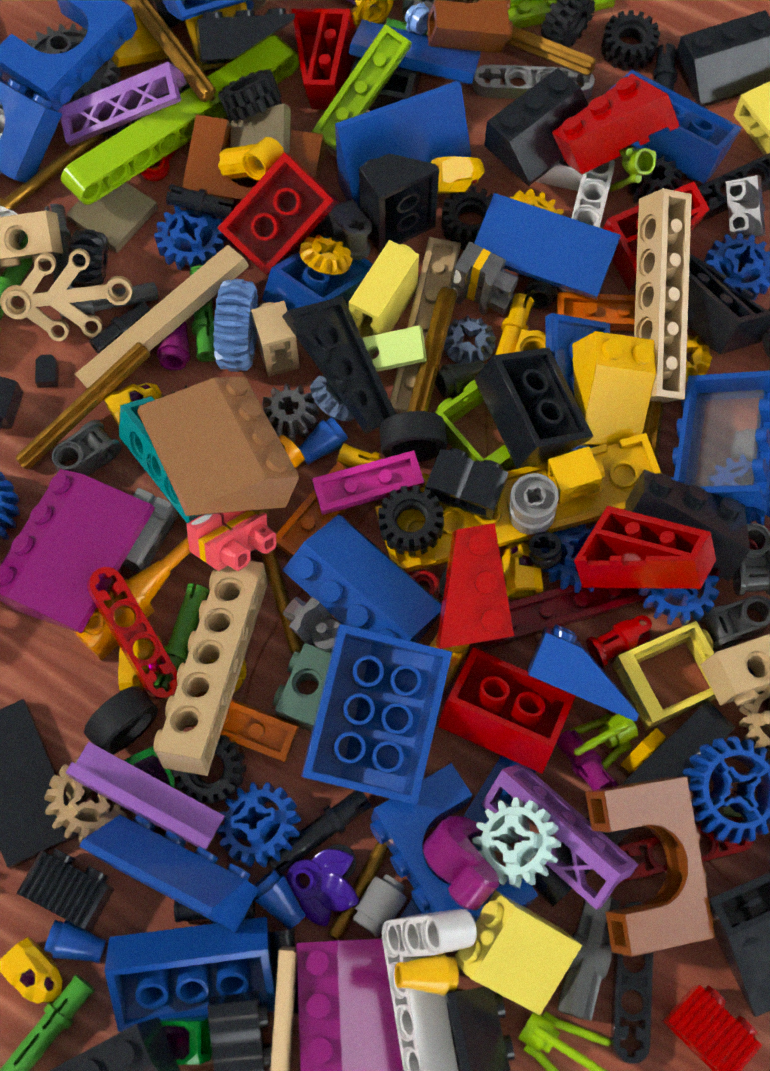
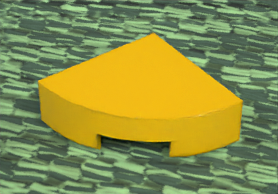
[621,728,666,773]

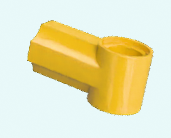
[218,137,284,181]

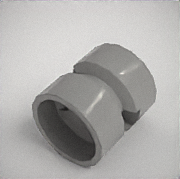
[509,473,559,535]

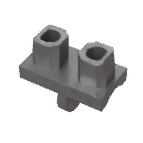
[726,175,766,240]
[283,597,340,652]

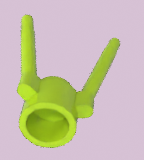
[609,147,656,192]
[559,713,639,769]
[518,1011,611,1071]

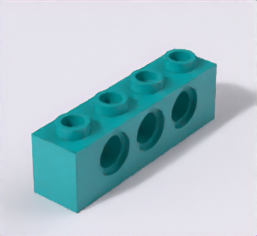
[119,396,203,523]

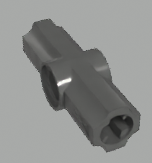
[557,897,620,1021]

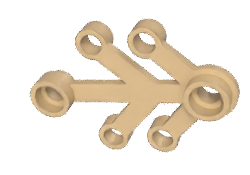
[0,248,133,341]

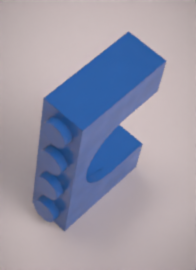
[0,0,138,111]
[0,71,62,182]
[370,763,538,953]

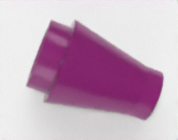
[156,322,190,370]

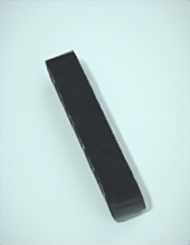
[533,700,736,907]

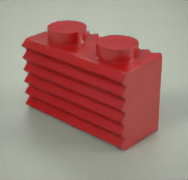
[662,985,763,1071]

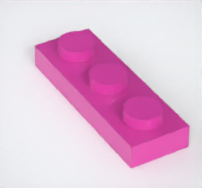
[312,450,425,515]

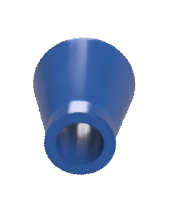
[298,417,348,465]
[253,869,306,930]
[44,920,107,963]

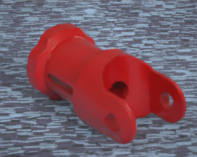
[586,615,652,668]

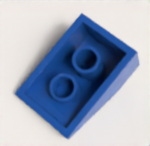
[262,236,373,311]
[528,624,639,721]

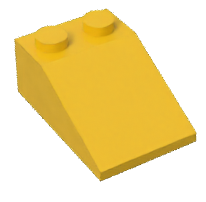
[572,331,656,447]

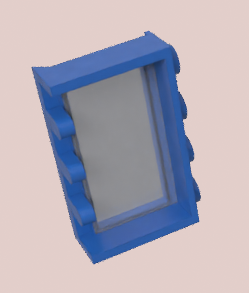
[670,370,770,512]

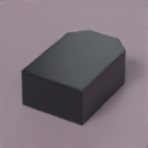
[35,354,58,388]

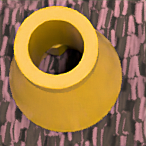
[394,953,459,996]

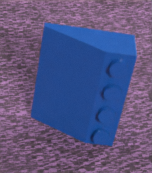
[335,80,471,209]
[301,624,452,805]

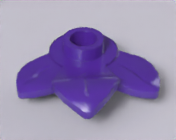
[287,849,359,926]

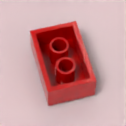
[217,152,339,275]
[438,647,576,774]

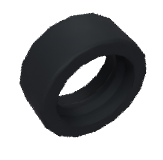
[379,411,448,462]
[84,686,158,755]

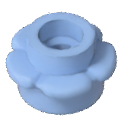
[405,3,430,35]

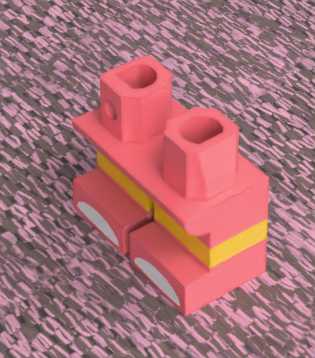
[186,510,276,571]

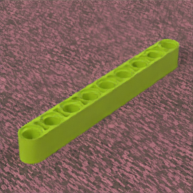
[61,35,300,205]

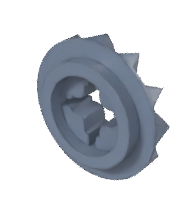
[444,315,496,364]
[310,376,354,421]

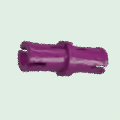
[556,729,618,790]

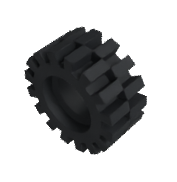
[541,0,595,47]
[601,10,660,71]
[218,69,282,121]
[441,186,493,250]
[378,485,444,556]
[173,735,246,804]

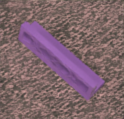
[59,61,186,146]
[66,741,224,850]
[481,763,638,910]

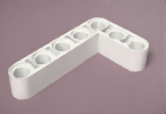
[535,160,615,292]
[382,909,476,1071]

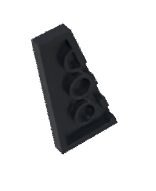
[282,296,396,434]

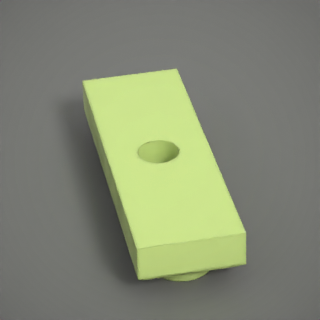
[362,325,427,372]

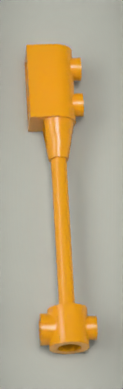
[72,435,305,661]

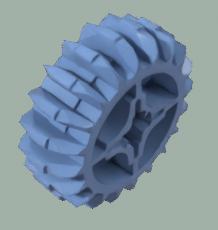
[213,279,259,372]

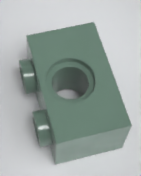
[272,643,331,732]

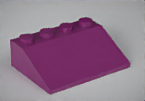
[0,469,155,633]
[297,939,404,1071]

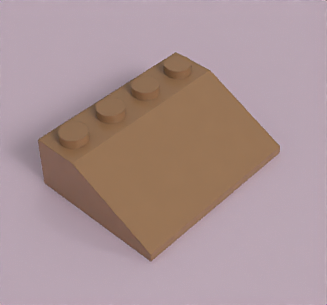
[137,377,299,516]

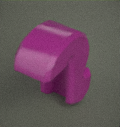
[423,816,499,910]

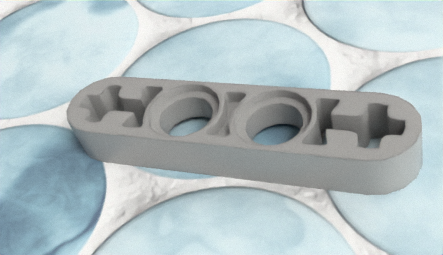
[473,64,595,99]

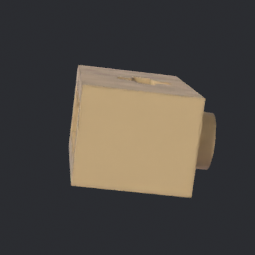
[251,301,300,377]

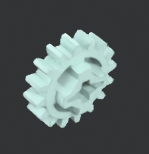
[473,797,561,888]

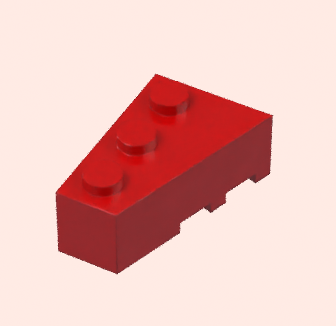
[291,8,356,110]
[552,74,680,174]
[602,181,709,290]
[574,505,716,589]
[435,523,514,649]

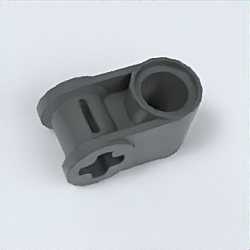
[321,200,372,260]
[52,419,122,476]
[732,523,770,596]
[700,595,770,651]

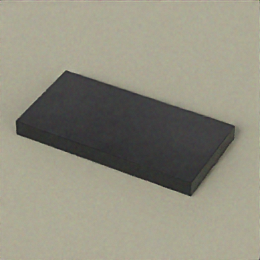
[0,699,78,869]

